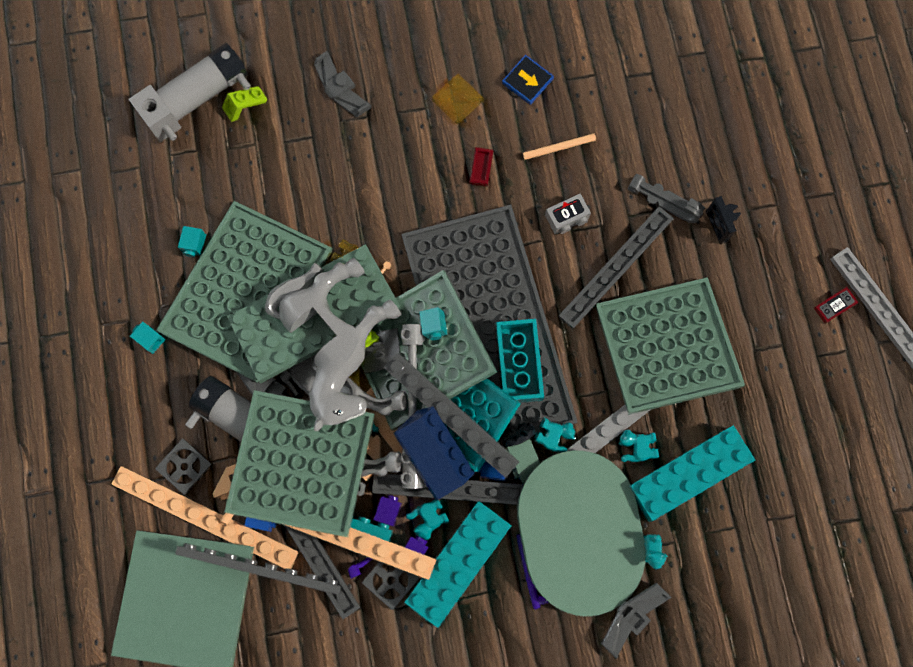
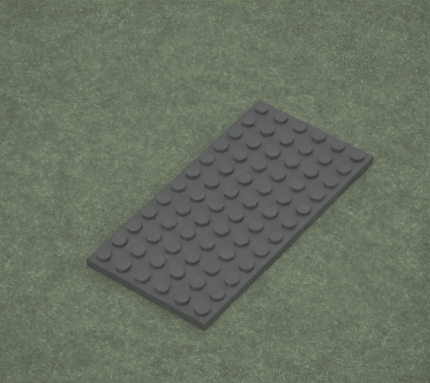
[401,205,578,443]

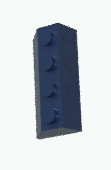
[393,406,475,500]

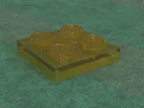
[432,74,484,124]

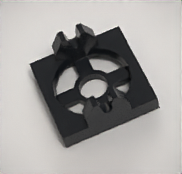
[706,196,741,244]

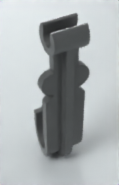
[628,174,705,223]

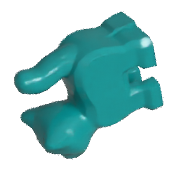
[533,417,576,453]
[618,430,659,462]
[406,500,449,540]
[644,534,667,569]

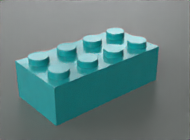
[496,319,544,403]

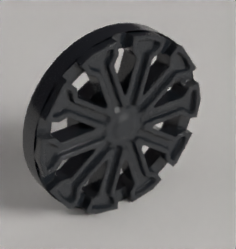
[499,423,536,447]

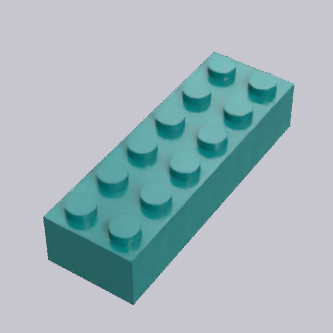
[629,425,755,522]
[404,501,511,628]

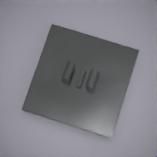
[363,328,401,374]

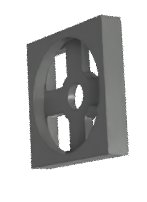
[155,438,213,495]
[362,561,419,610]

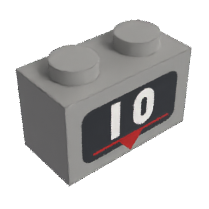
[545,194,591,234]

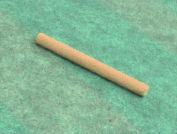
[523,134,596,160]

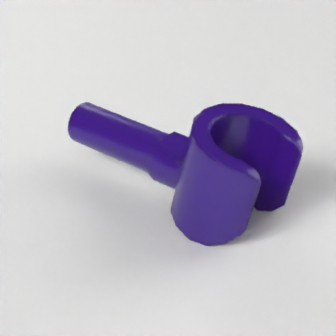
[348,557,373,578]

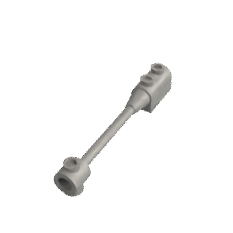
[401,324,427,488]

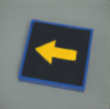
[502,55,554,105]

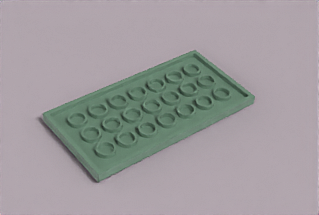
[227,244,401,383]

